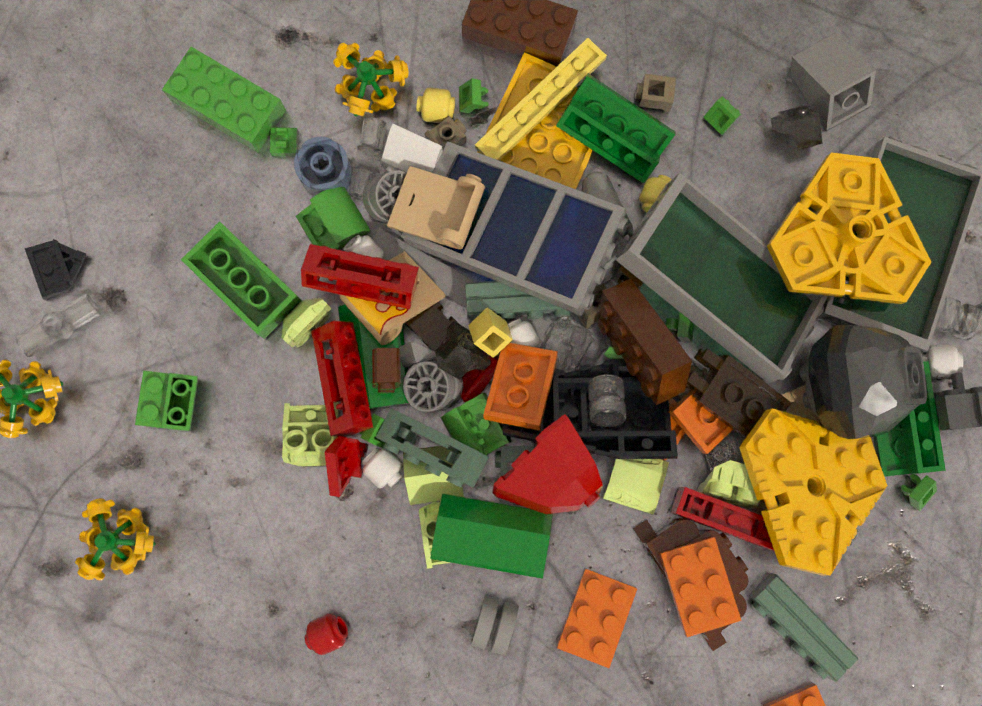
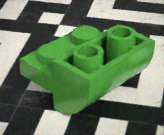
[296,187,371,250]
[135,370,198,431]
[440,392,512,455]

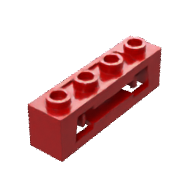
[301,244,419,309]
[311,321,373,436]
[670,487,775,552]

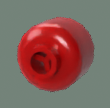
[304,613,348,655]

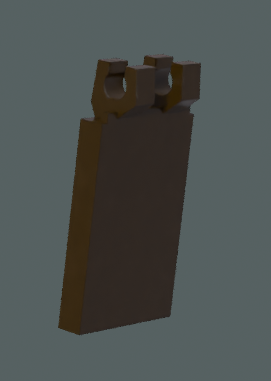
[686,349,791,438]

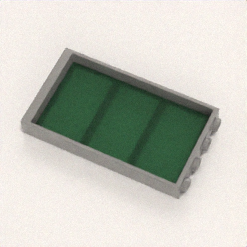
[818,137,982,353]
[616,173,828,384]

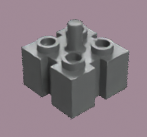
[934,373,982,431]

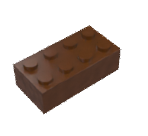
[461,0,578,67]
[597,279,692,405]

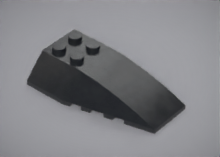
[503,359,678,459]

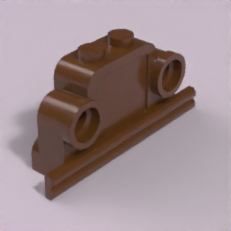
[633,518,749,651]

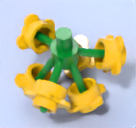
[333,42,409,117]
[0,359,63,438]
[75,498,156,580]

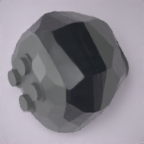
[800,325,927,439]

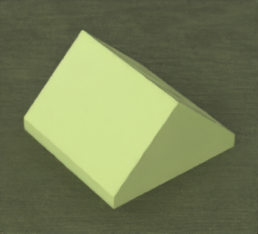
[403,446,464,505]

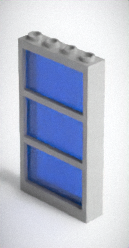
[401,141,629,316]

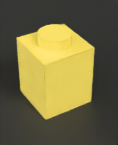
[468,307,513,358]

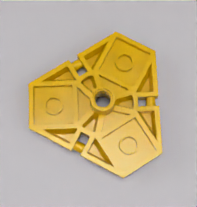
[767,152,931,304]
[739,408,888,576]

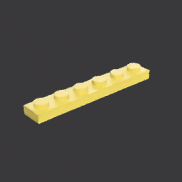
[475,38,607,161]

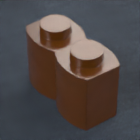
[372,348,401,393]

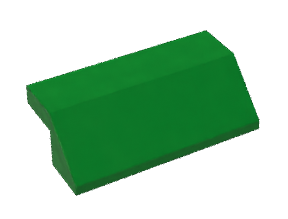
[556,74,676,183]
[338,304,409,409]
[873,361,946,477]
[430,494,553,579]

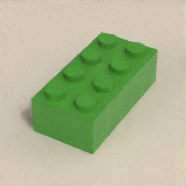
[162,46,286,153]
[181,221,302,339]

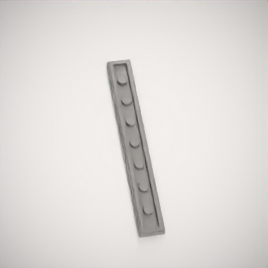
[373,228,564,351]

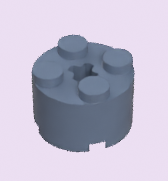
[294,136,352,196]

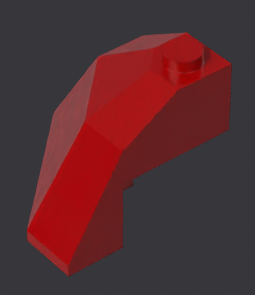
[492,414,603,514]

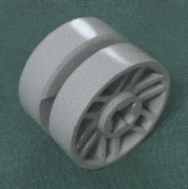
[363,170,415,222]
[403,361,463,412]
[471,595,519,656]

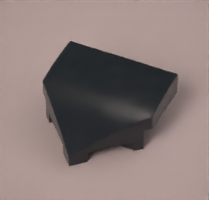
[25,239,86,300]

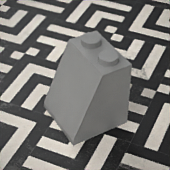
[791,32,876,131]

